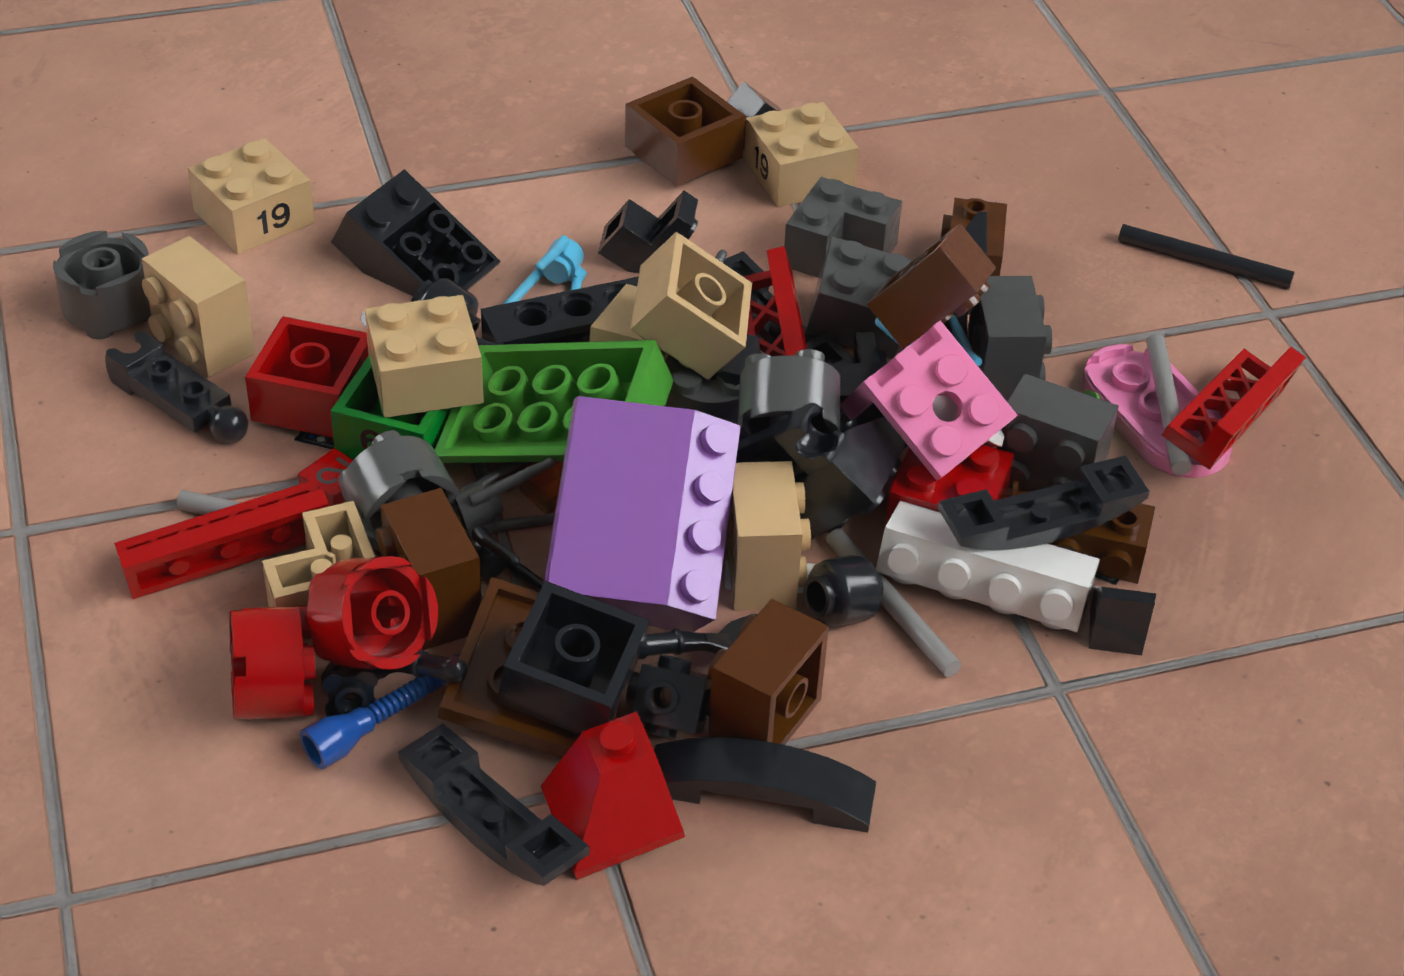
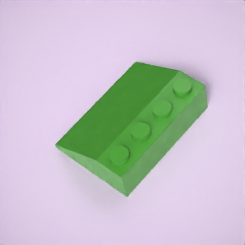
[435,340,674,463]

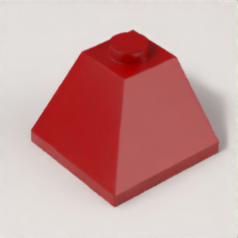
[540,711,685,880]

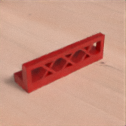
[743,246,807,357]
[1161,347,1306,470]
[114,480,329,599]

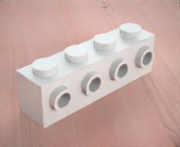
[876,501,1100,632]

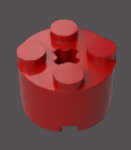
[307,556,438,669]
[229,606,315,720]

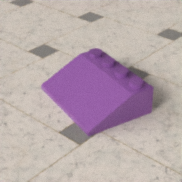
[544,396,741,632]

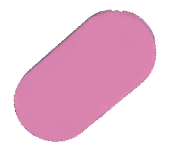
[1082,344,1233,478]

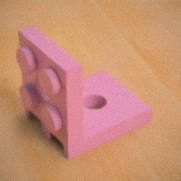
[840,320,1018,481]

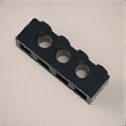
[481,276,639,345]

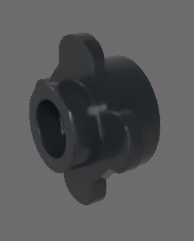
[322,668,378,717]

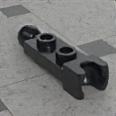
[105,331,249,444]
[736,403,845,476]

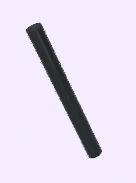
[1118,224,1295,289]

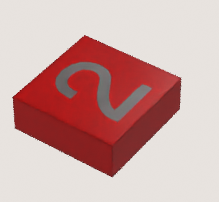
[298,448,353,506]

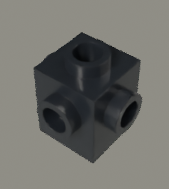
[626,655,712,738]

